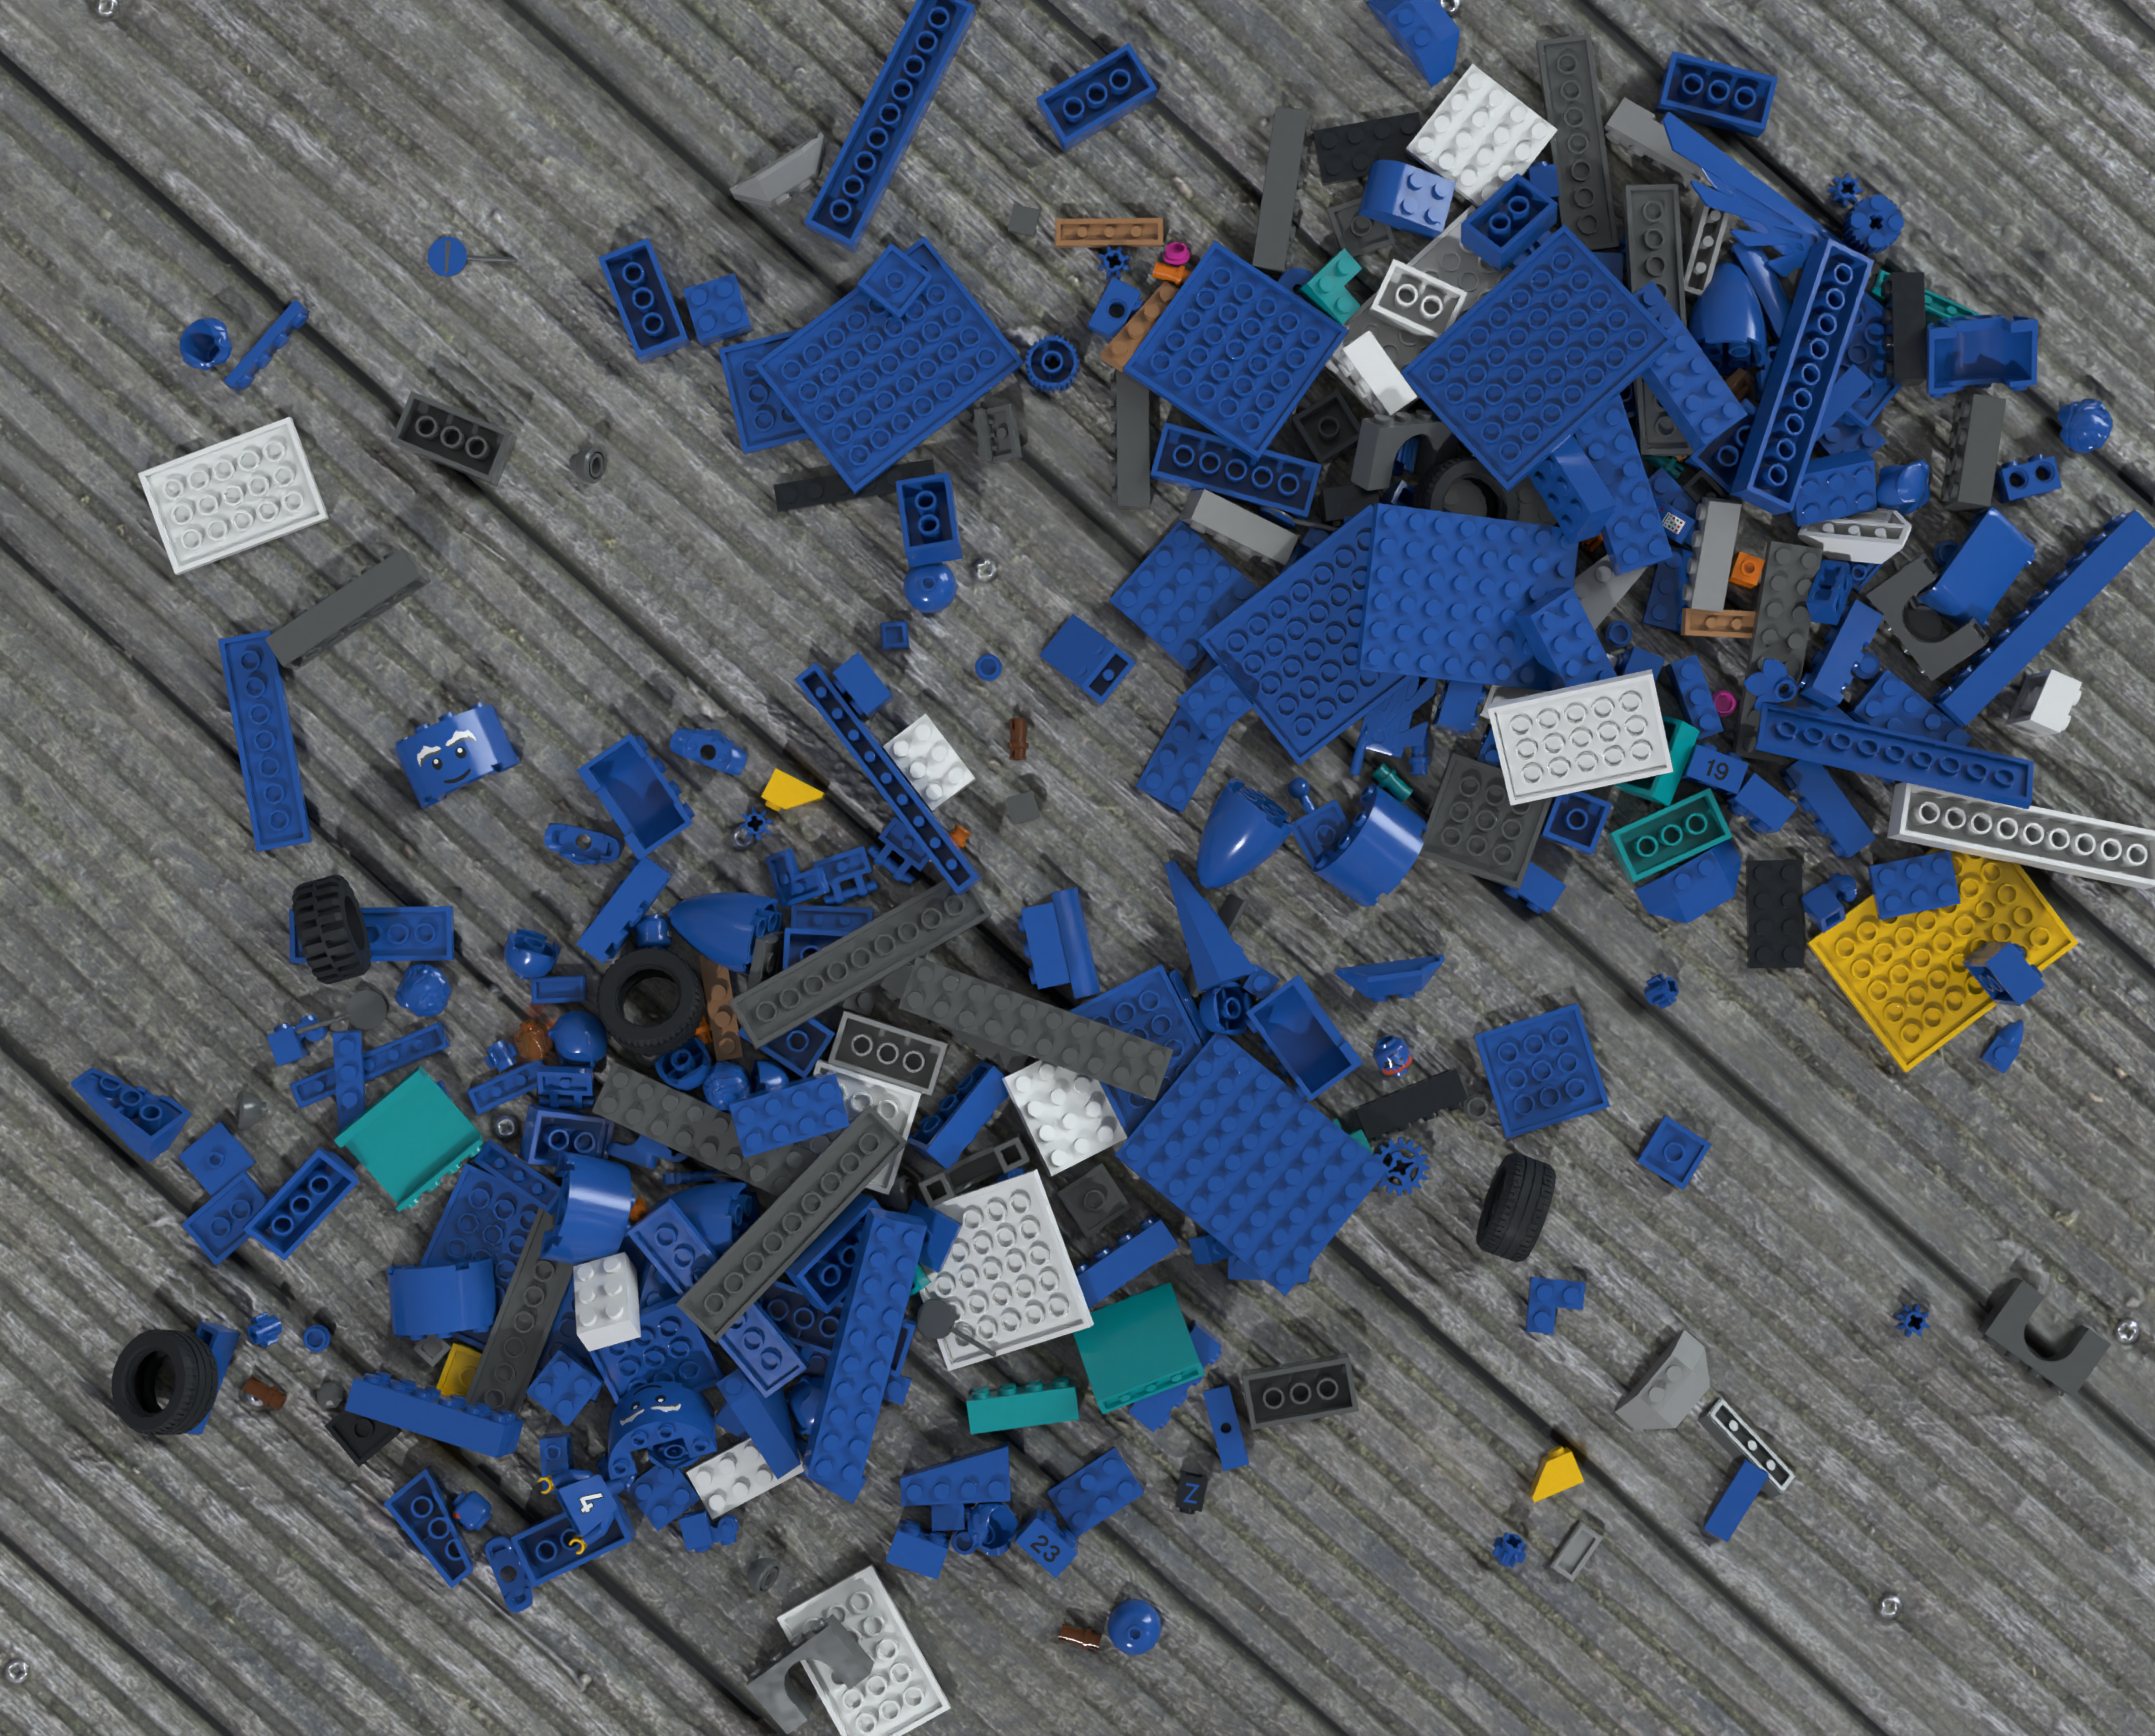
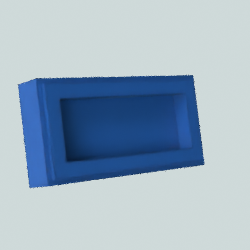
[531,975,587,1004]

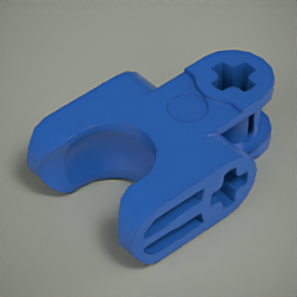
[606,1134,689,1169]

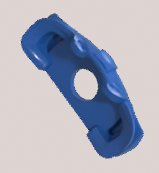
[670,728,747,775]
[544,823,623,866]
[484,1535,533,1613]

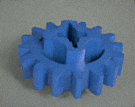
[1372,1137,1430,1196]

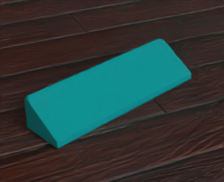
[1869,269,1978,327]

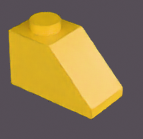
[761,768,826,812]
[1528,1446,1584,1503]

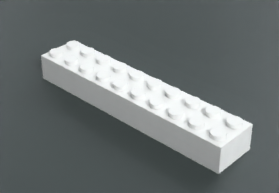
[1887,782,2155,889]

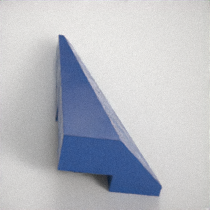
[1165,860,1258,991]

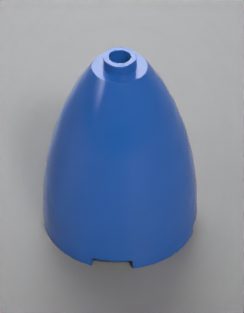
[1687,261,1767,376]
[1196,778,1297,889]
[668,892,782,976]
[645,1182,759,1257]

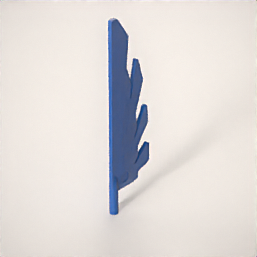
[1662,112,1852,277]
[1349,676,1437,775]

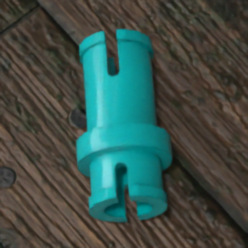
[1642,456,1685,480]
[1372,763,1413,803]

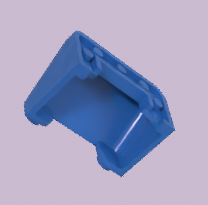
[1916,506,2037,630]

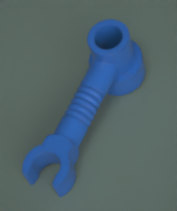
[663,1168,735,1185]

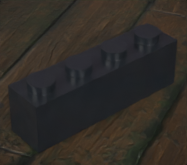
[1881,272,1927,386]
[1353,1068,1468,1142]

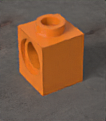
[1728,551,1765,589]

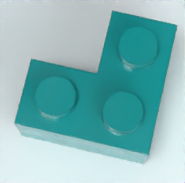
[1297,248,1362,325]

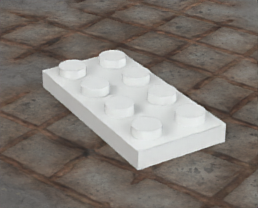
[686,1437,804,1519]

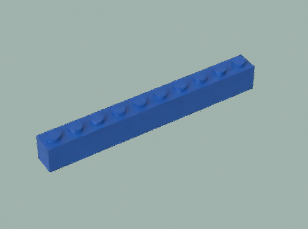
[794,662,983,895]

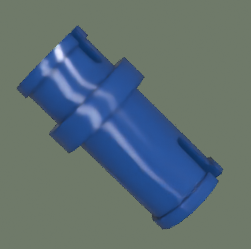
[1409,734,1430,776]

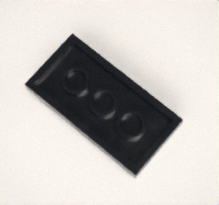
[1312,112,1425,186]
[1745,860,1804,969]

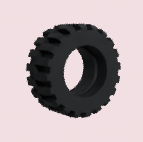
[292,874,371,984]

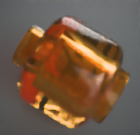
[514,1019,553,1062]

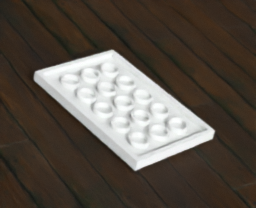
[138,417,329,575]
[1487,669,1673,805]
[777,1563,951,1736]

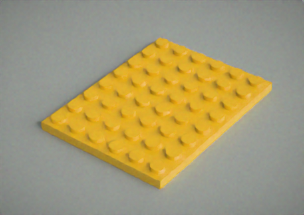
[1806,847,2078,1073]

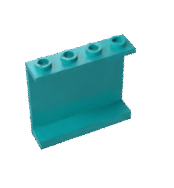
[334,1065,484,1212]
[1073,1282,1205,1415]

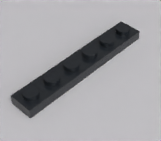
[774,459,935,513]

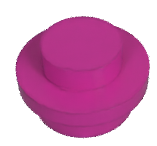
[1163,242,1190,266]
[1712,690,1737,717]

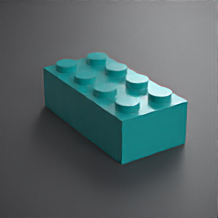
[1606,788,1733,883]
[966,1376,1080,1434]

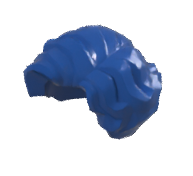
[179,317,232,370]
[2057,399,2113,453]
[395,963,451,1017]
[703,1060,754,1111]
[968,1502,1018,1556]

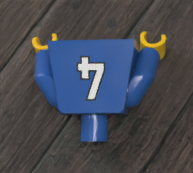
[538,1469,625,1554]

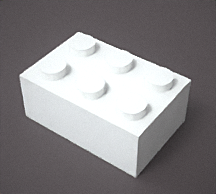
[1368,259,1468,344]
[1338,330,1417,416]
[2006,669,2082,738]
[883,714,976,812]
[573,1252,641,1351]

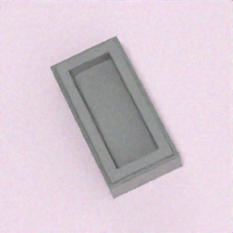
[1549,1520,1603,1582]

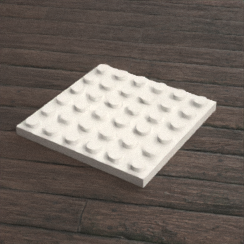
[905,1169,1094,1371]

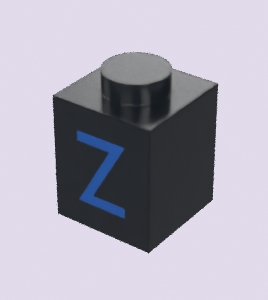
[1174,1470,1208,1514]

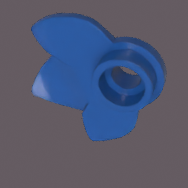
[1743,658,1798,711]

